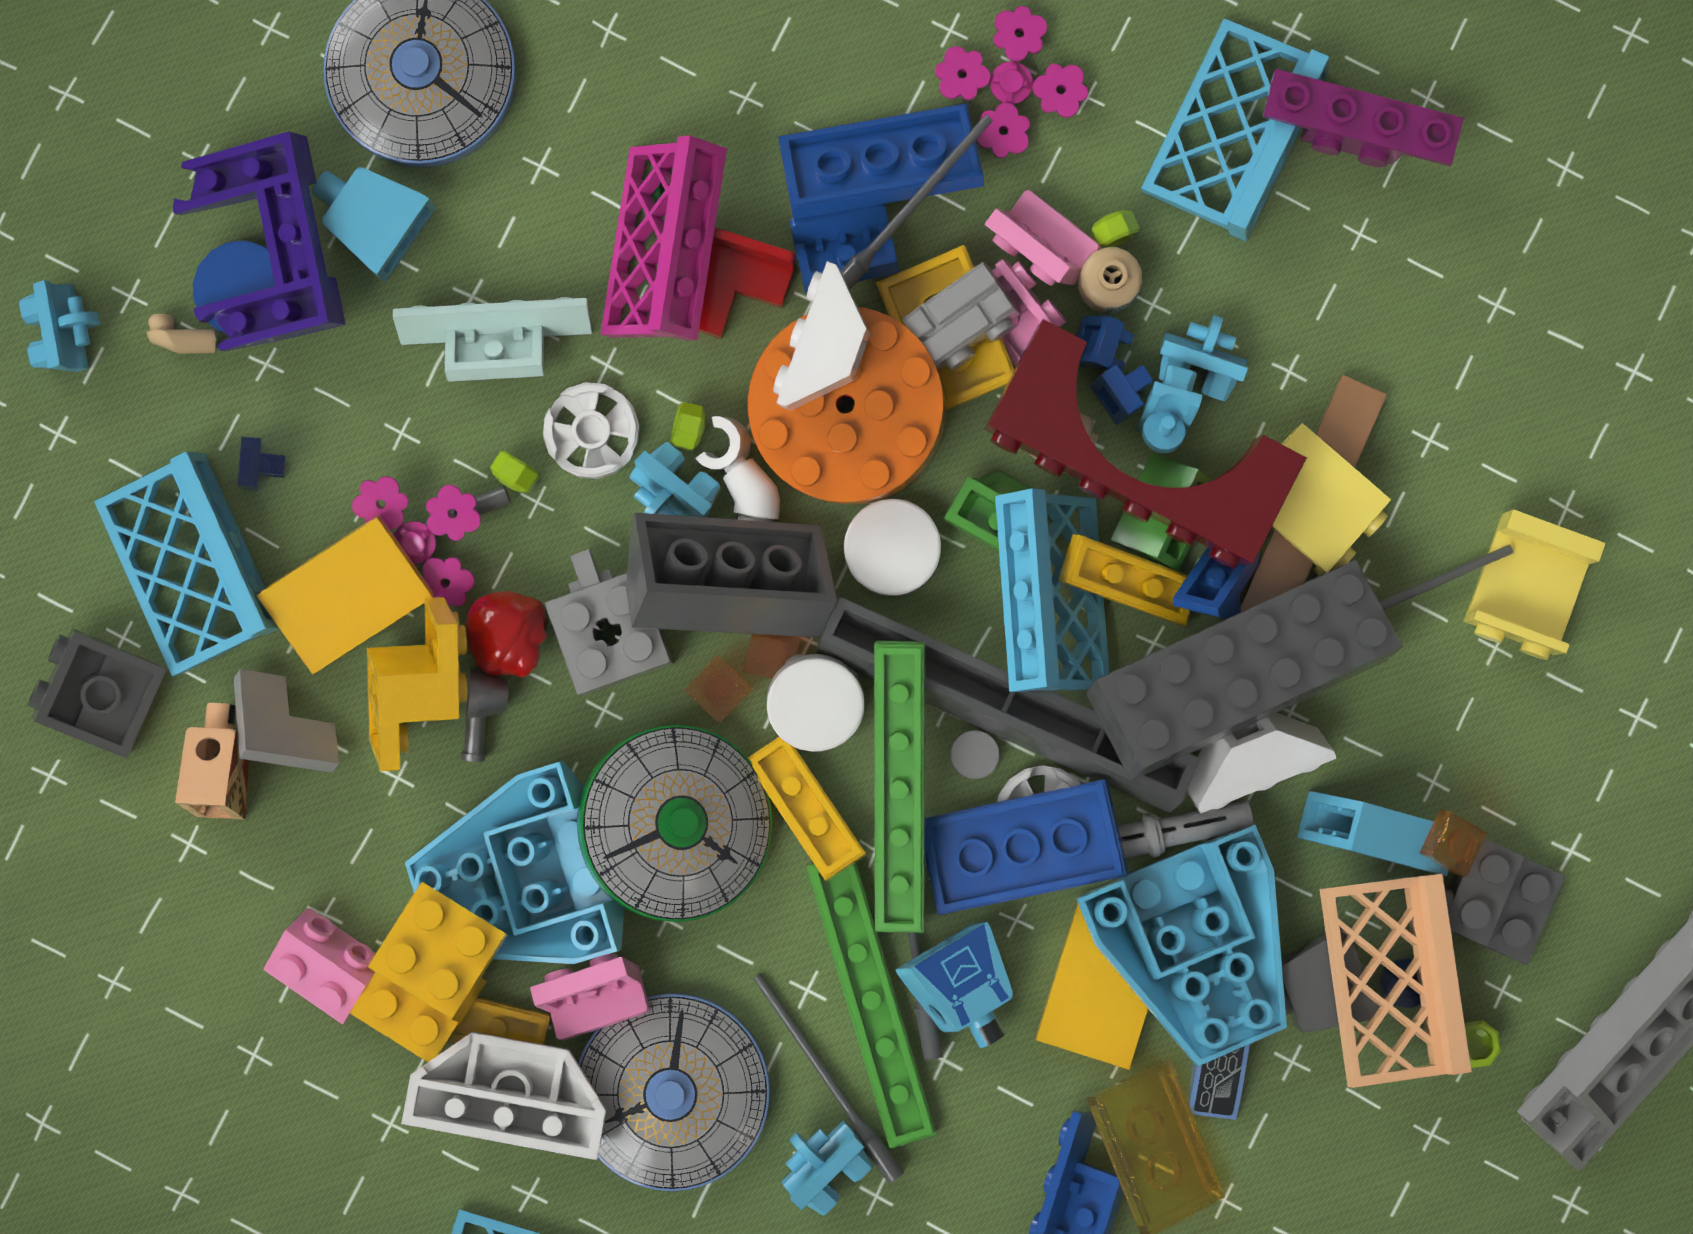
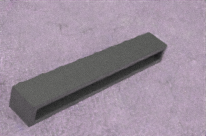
[816,597,1200,813]

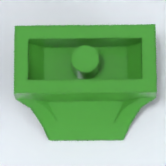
[943,470,1051,553]

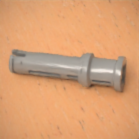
[1118,799,1254,859]

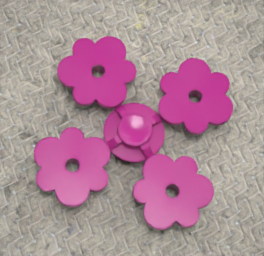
[935,6,1088,158]
[352,476,481,606]

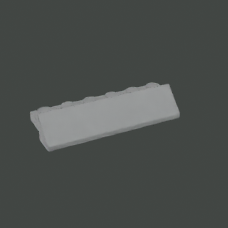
[1517,911,1693,1172]

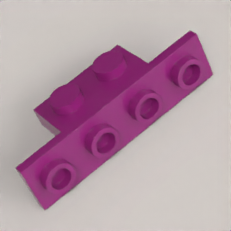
[1262,69,1464,167]

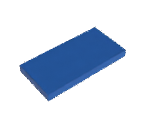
[778,103,984,220]
[925,779,1129,915]

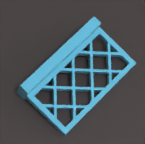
[1141,18,1330,242]
[94,451,279,676]
[995,488,1109,692]

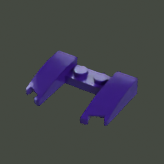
[173,131,346,351]

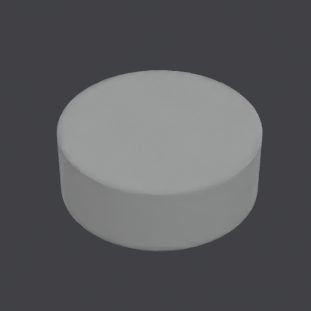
[950,730,999,779]

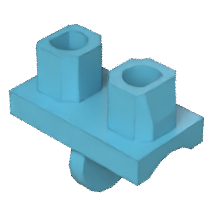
[19,280,101,372]
[1159,315,1248,401]
[1136,365,1202,453]
[629,442,720,517]
[781,1120,873,1215]

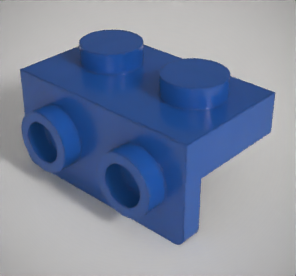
[790,204,899,293]

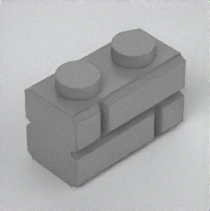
[902,262,1021,371]

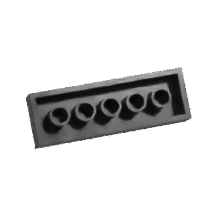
[1086,560,1403,781]

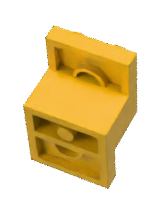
[367,597,467,771]
[349,882,508,1062]

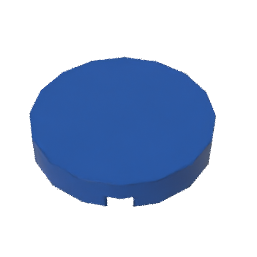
[193,241,275,334]

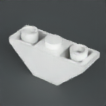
[773,262,870,411]
[1187,713,1336,814]

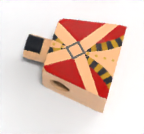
[175,703,249,820]

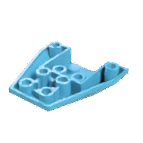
[405,761,625,964]
[1076,825,1287,1066]

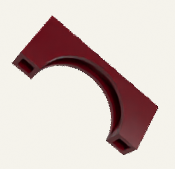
[984,319,1307,569]

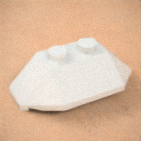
[401,1032,607,1160]

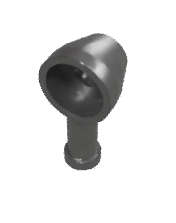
[461,669,508,762]

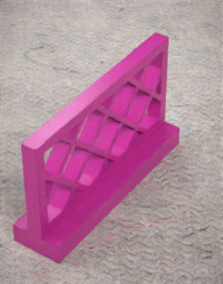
[600,135,727,341]

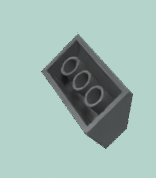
[626,512,837,637]

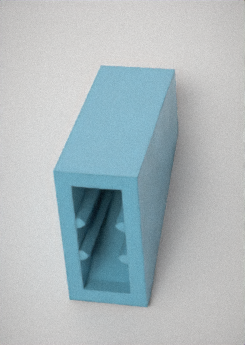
[1297,791,1459,876]

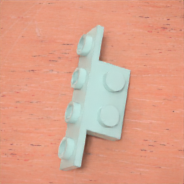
[393,297,592,382]

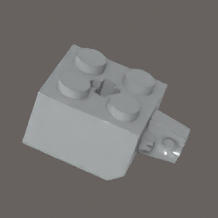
[545,549,674,697]

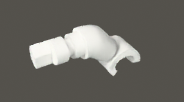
[695,416,780,522]

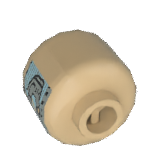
[1078,247,1143,314]

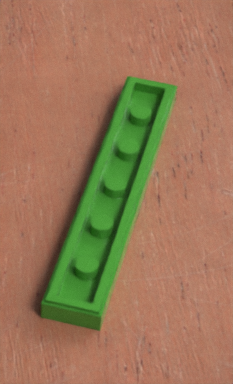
[874,641,926,933]
[806,862,936,1148]

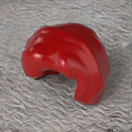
[464,591,548,678]

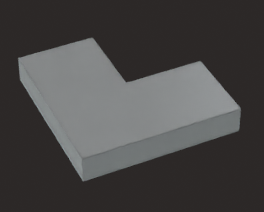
[234,669,339,773]

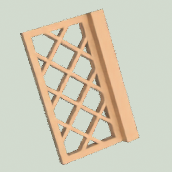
[1319,874,1472,1088]

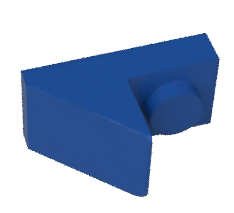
[1173,547,1259,620]

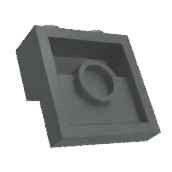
[27,628,167,758]
[1444,836,1565,965]

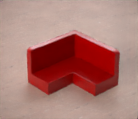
[699,227,797,339]

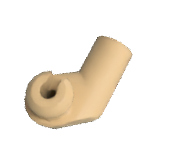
[146,314,216,354]

